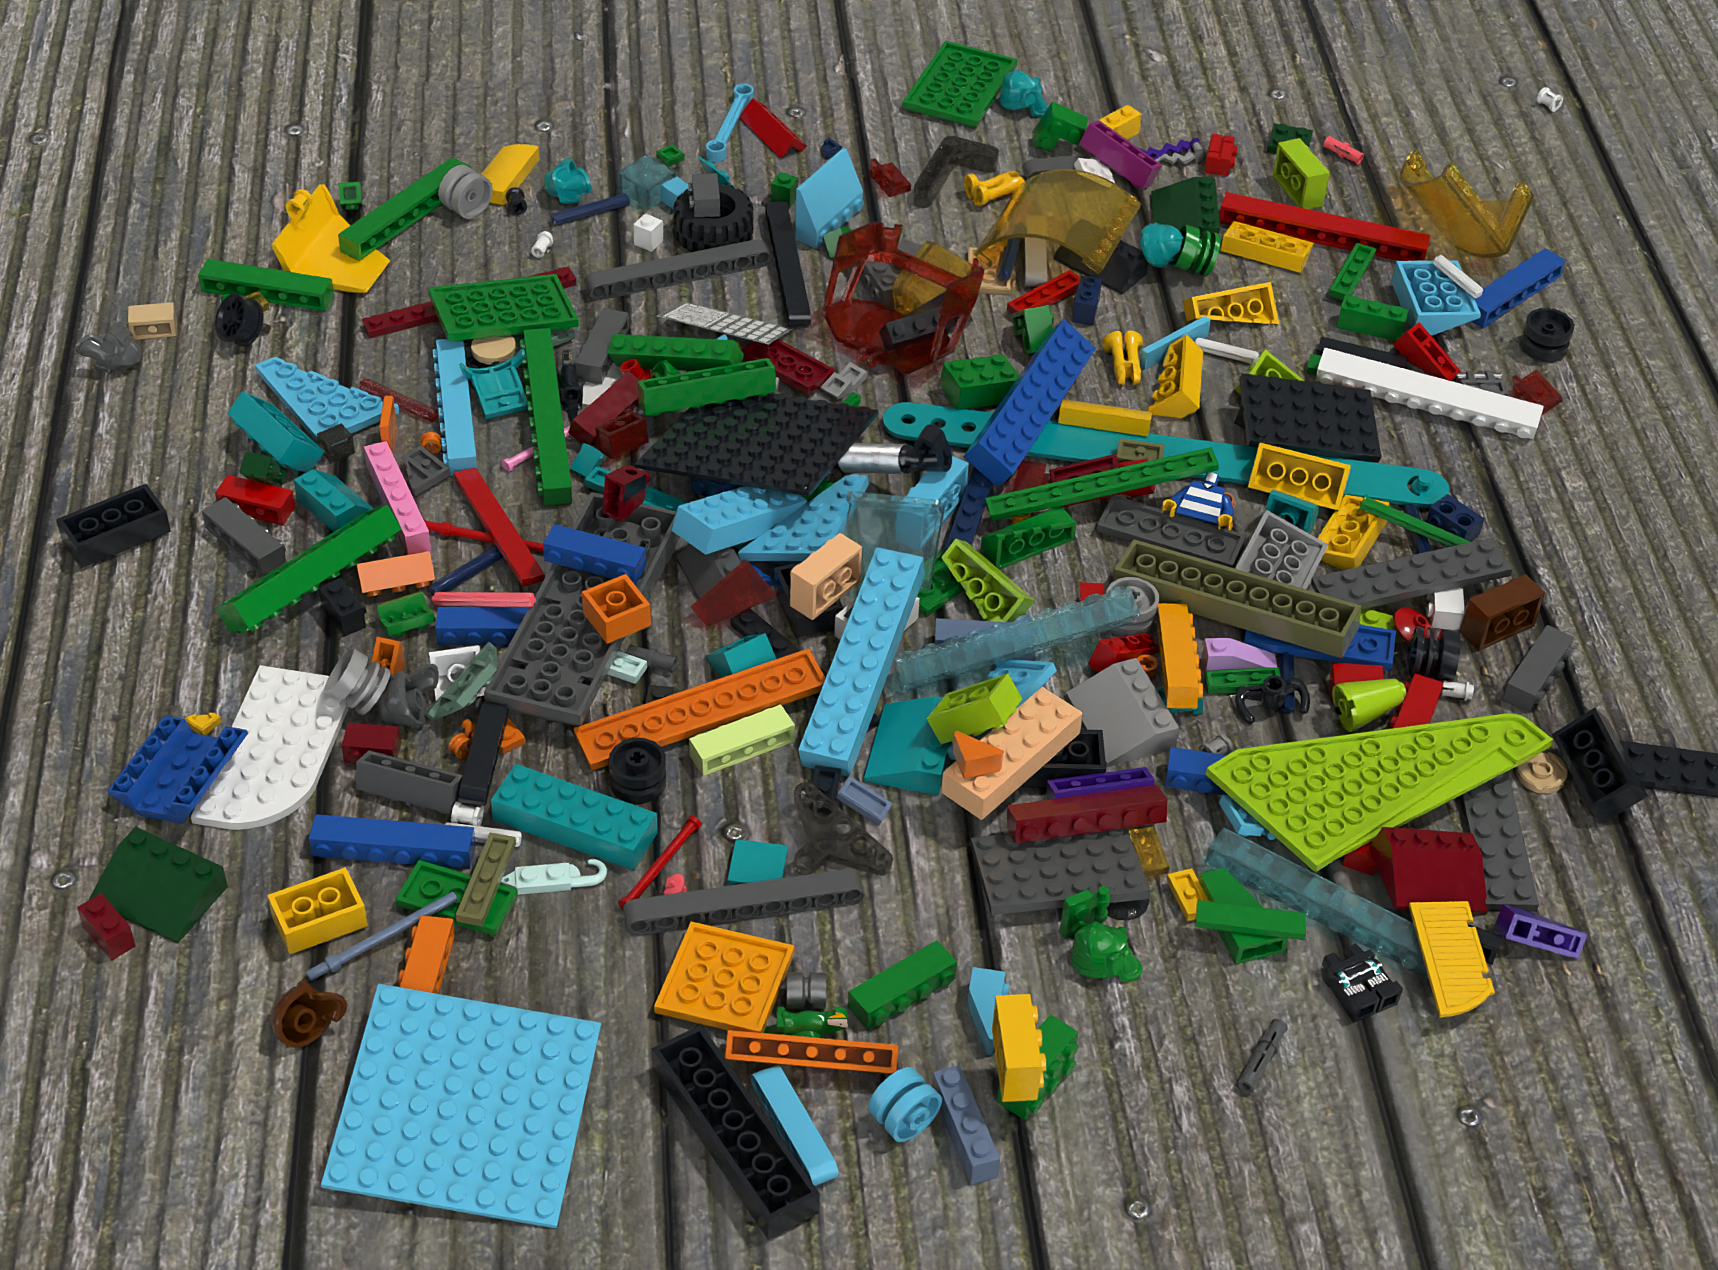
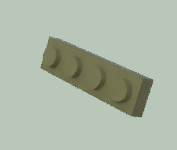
[456,832,516,927]

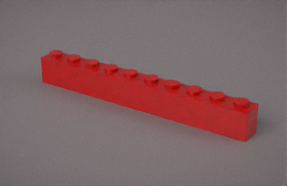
[1219,192,1431,261]
[1342,674,1444,876]

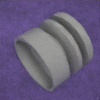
[324,647,391,715]

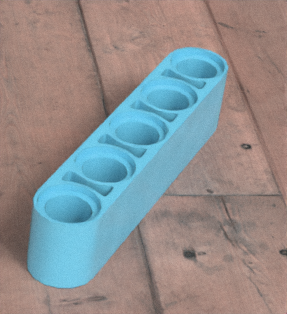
[750,1064,839,1186]

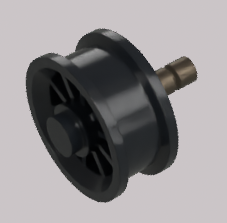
[215,294,271,347]

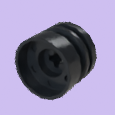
[1407,626,1460,682]

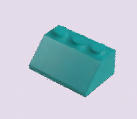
[294,469,373,532]

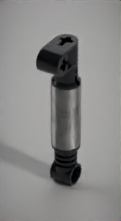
[833,424,952,474]

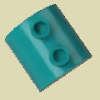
[1265,489,1319,535]

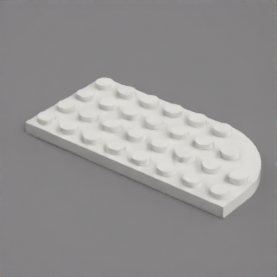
[191,665,349,830]

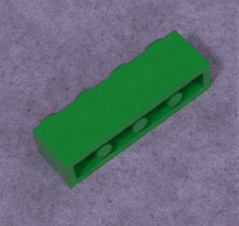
[848,940,957,1030]

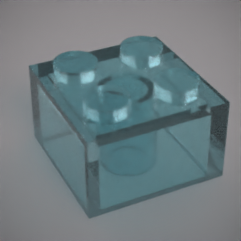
[617,155,676,210]

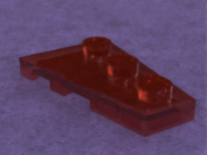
[691,559,778,626]

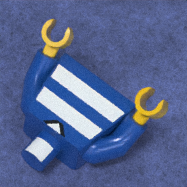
[1161,472,1234,531]

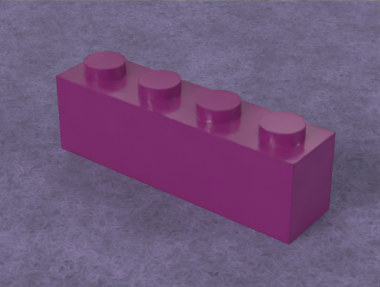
[1079,120,1162,189]

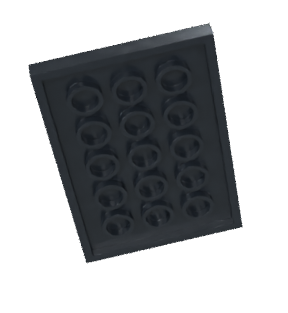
[1239,373,1381,463]

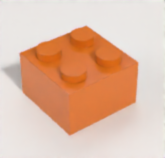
[582,574,651,644]

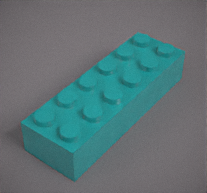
[491,763,658,871]

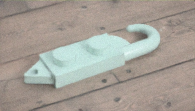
[500,859,607,895]

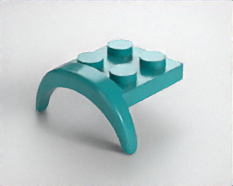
[459,349,528,420]

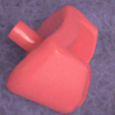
[664,874,687,895]

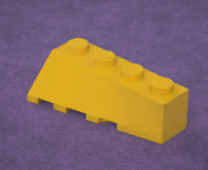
[1182,282,1279,325]
[1148,335,1203,418]

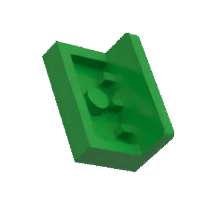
[376,591,436,637]

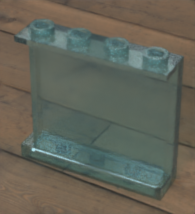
[844,491,945,592]

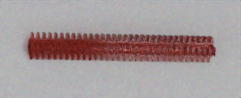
[359,377,438,422]

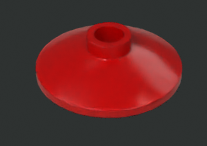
[1393,607,1435,643]

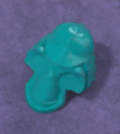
[998,70,1048,118]
[543,158,592,204]
[1140,223,1185,268]

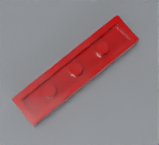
[1007,270,1080,314]

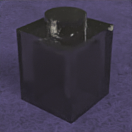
[317,423,355,464]

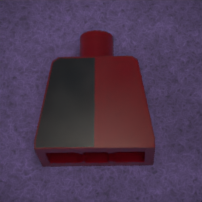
[602,465,651,522]

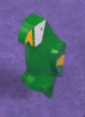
[763,1007,848,1038]

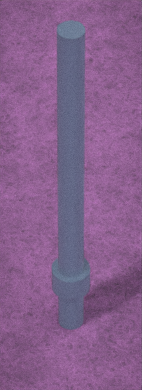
[306,892,458,981]

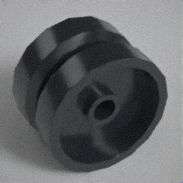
[1520,308,1575,362]
[609,738,666,804]

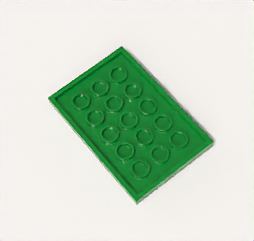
[902,41,1018,128]
[428,274,579,342]

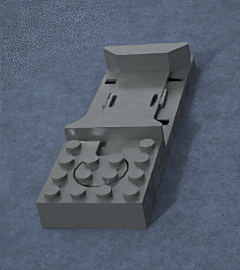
[484,492,680,727]

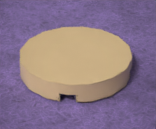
[471,335,516,365]
[1515,752,1568,794]

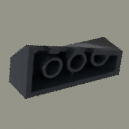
[879,288,973,352]

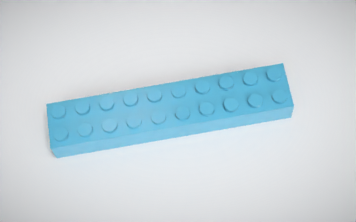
[798,547,925,777]

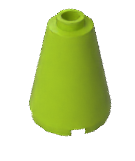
[1332,678,1406,732]

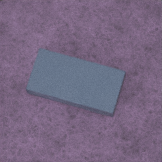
[835,776,893,825]

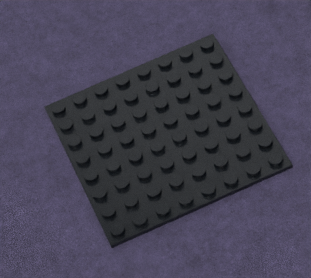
[635,393,878,496]

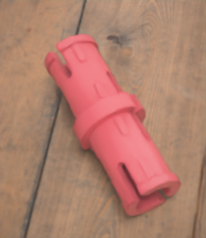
[1323,136,1364,165]

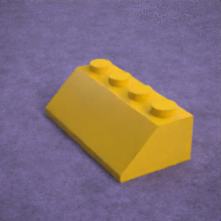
[1248,443,1351,511]

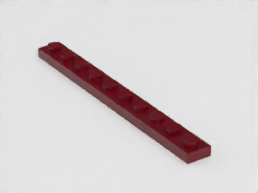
[362,266,577,339]

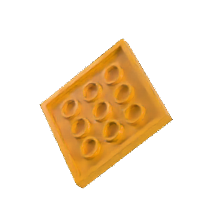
[654,922,795,1033]

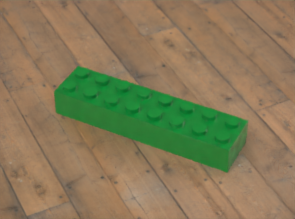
[215,504,402,634]

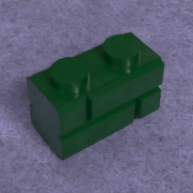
[240,451,288,487]

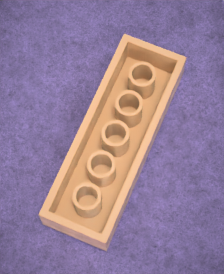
[941,687,1083,820]

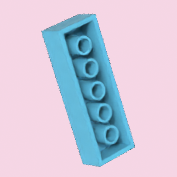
[671,486,807,555]

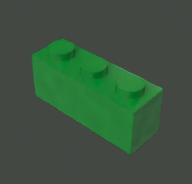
[1337,295,1409,341]

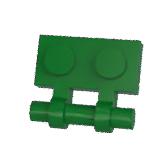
[1059,886,1111,939]

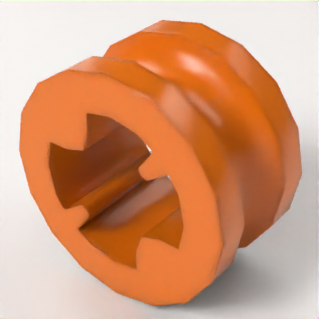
[420,432,442,455]
[1137,654,1158,679]
[448,733,472,759]

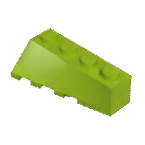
[941,539,1035,623]

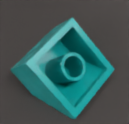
[705,633,776,678]

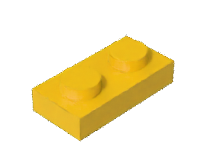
[1166,868,1209,921]

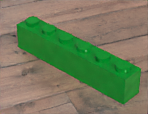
[198,259,334,312]
[607,334,744,371]
[637,358,776,416]

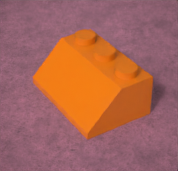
[355,551,435,597]

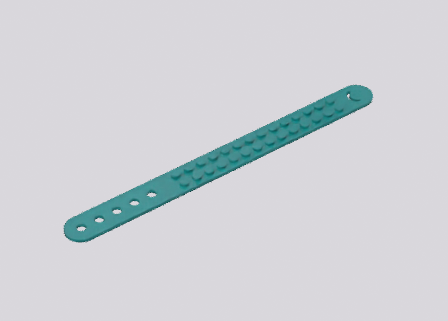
[883,402,1449,508]

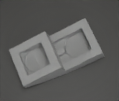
[820,362,868,400]

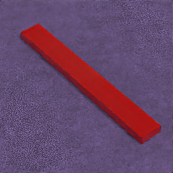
[454,467,545,586]

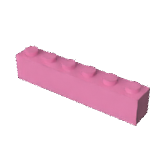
[364,441,431,555]

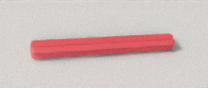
[431,592,536,607]

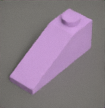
[1201,638,1277,672]

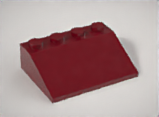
[1369,827,1488,915]

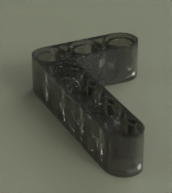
[913,136,999,208]

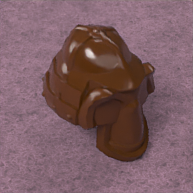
[270,979,347,1048]

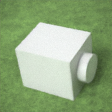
[633,214,663,252]

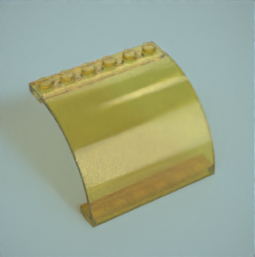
[973,169,1141,274]

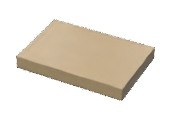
[967,247,1011,295]

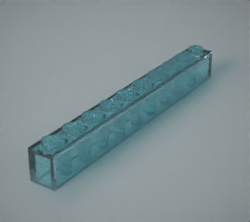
[893,586,1140,692]
[1205,828,1429,979]

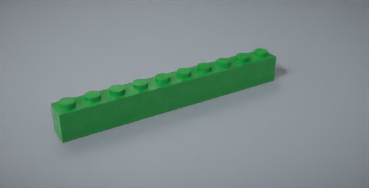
[520,328,572,506]

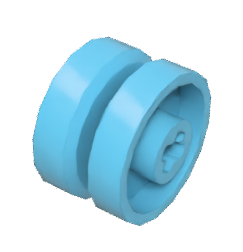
[868,1067,942,1142]

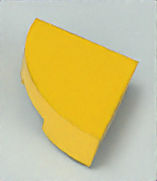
[185,713,222,735]

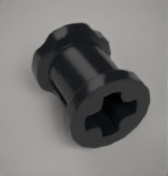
[506,187,528,215]

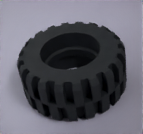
[673,183,753,252]

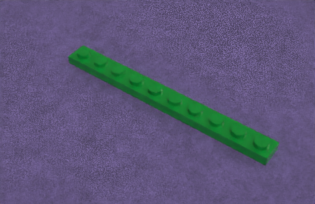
[985,447,1219,522]

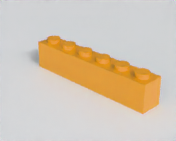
[1156,603,1203,708]

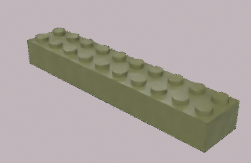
[1114,539,1361,658]

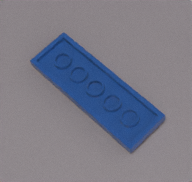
[1244,625,1396,671]

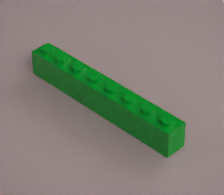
[338,157,471,261]

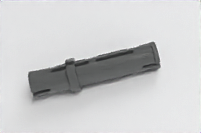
[1237,1019,1288,1093]

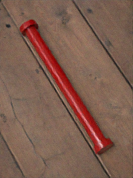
[618,816,702,911]

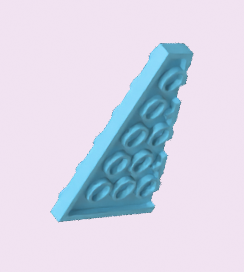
[255,357,400,447]
[738,474,870,561]

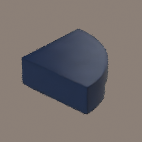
[822,138,842,160]

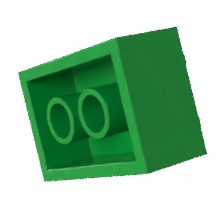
[939,355,1019,410]
[997,1014,1079,1120]

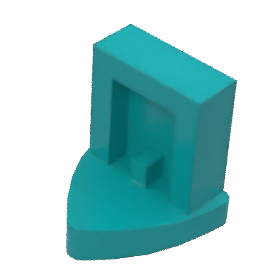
[570,443,607,477]

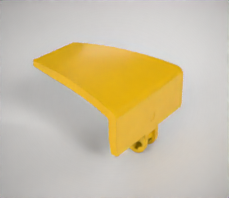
[272,184,390,293]

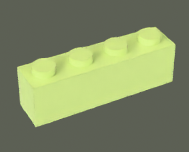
[689,705,795,776]

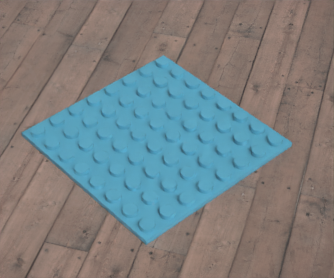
[321,984,601,1229]

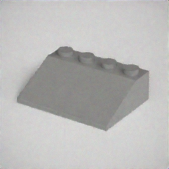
[1234,510,1328,589]
[1066,658,1179,767]

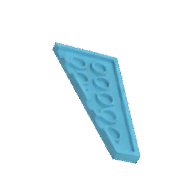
[947,658,1057,760]

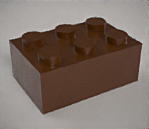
[1460,574,1545,651]

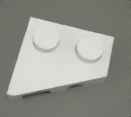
[1074,158,1115,191]

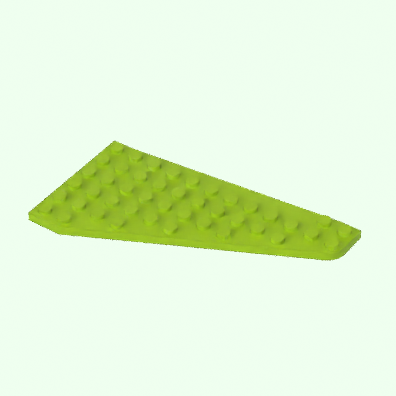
[1205,713,1553,873]

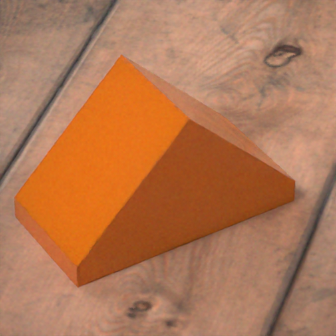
[371,636,405,689]
[953,731,1004,779]

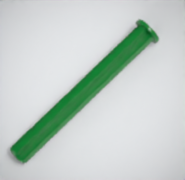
[1358,494,1471,547]

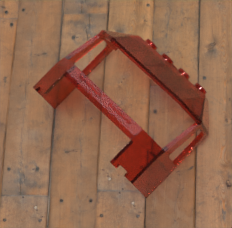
[822,222,985,374]

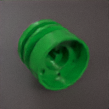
[1171,224,1221,277]

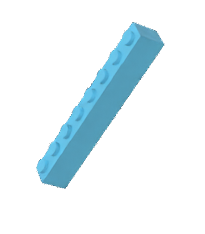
[433,339,477,476]

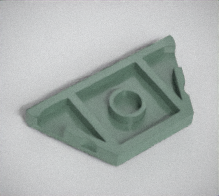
[425,642,497,721]

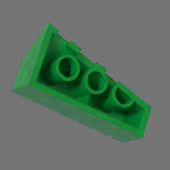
[980,506,1076,570]

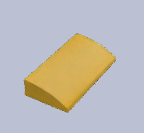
[481,144,540,206]
[1220,221,1314,273]
[1058,399,1153,437]
[1317,495,1390,570]

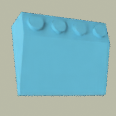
[795,148,864,249]
[1391,260,1481,335]

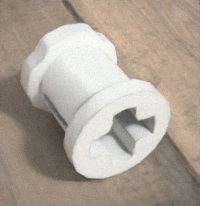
[1536,87,1563,112]
[451,801,484,826]

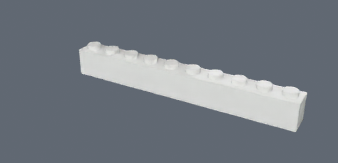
[1315,348,1544,439]

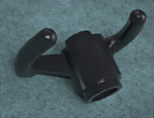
[1235,675,1310,724]

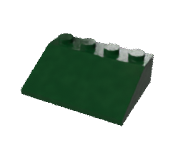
[1151,176,1220,235]
[89,826,228,944]

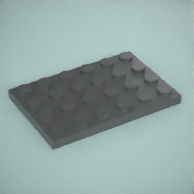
[971,828,1150,915]

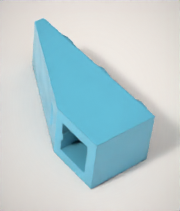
[967,967,1010,1056]

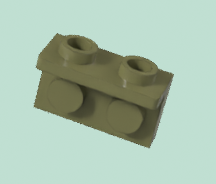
[1117,438,1165,463]

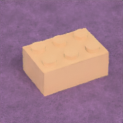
[790,533,862,620]

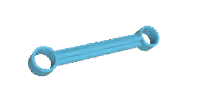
[706,84,754,162]

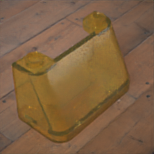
[893,241,981,320]

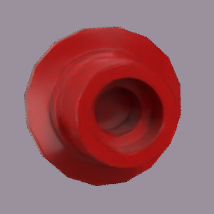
[620,359,651,381]

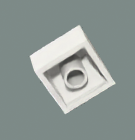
[428,645,486,701]

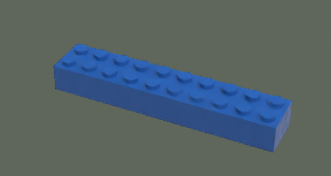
[963,319,1096,488]

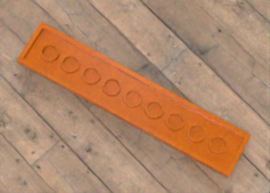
[573,648,826,771]

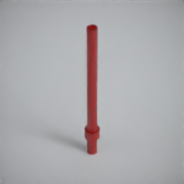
[424,520,544,553]

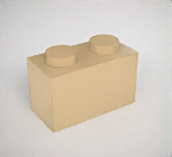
[128,302,177,340]

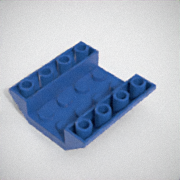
[107,716,248,824]

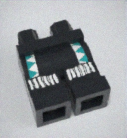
[1322,943,1403,1023]

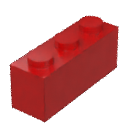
[215,475,295,526]

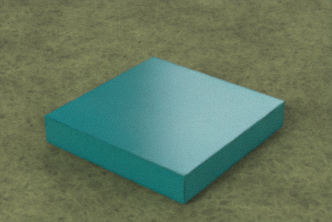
[727,839,788,886]

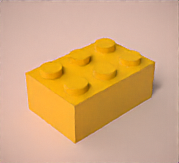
[267,867,368,955]
[992,994,1046,1102]

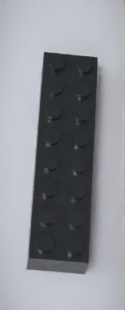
[651,1025,820,1240]

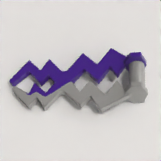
[1139,137,1205,164]

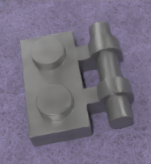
[1456,371,1509,396]

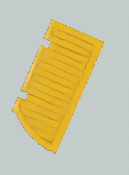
[1409,901,1495,1018]

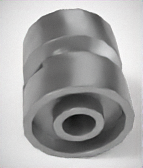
[787,972,826,1009]

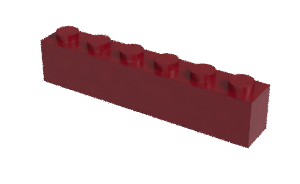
[1007,785,1168,844]

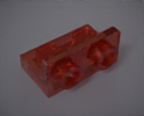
[869,158,911,197]

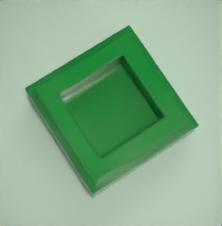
[656,144,685,167]

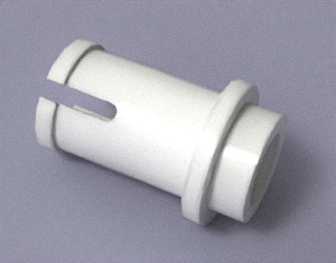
[531,231,553,258]
[1441,680,1474,701]

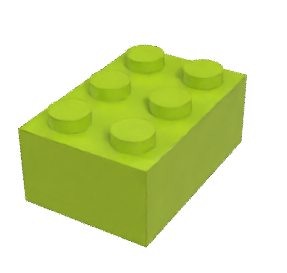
[1272,138,1330,209]
[926,673,1022,744]

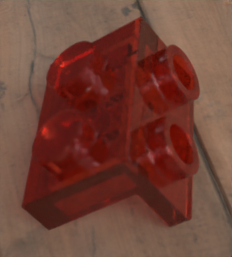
[1512,369,1563,415]

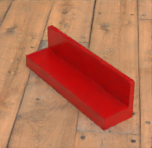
[739,98,807,158]

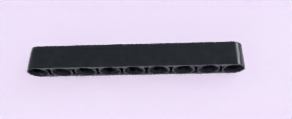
[765,201,811,327]

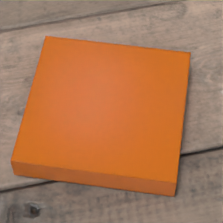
[379,396,397,456]

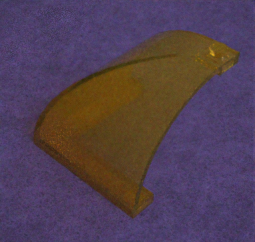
[1399,150,1534,258]

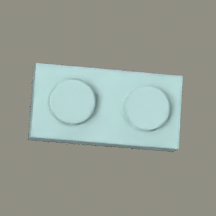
[607,651,647,684]

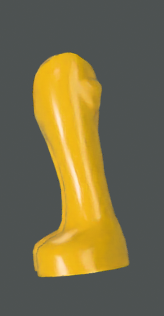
[963,171,1026,206]
[1102,330,1143,386]

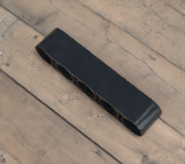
[459,702,509,806]

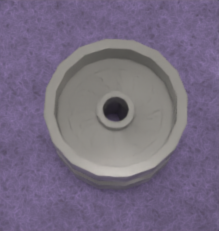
[438,165,493,219]
[1103,577,1159,637]

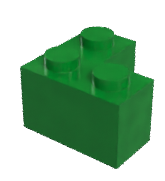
[1033,101,1088,153]
[1011,305,1054,355]

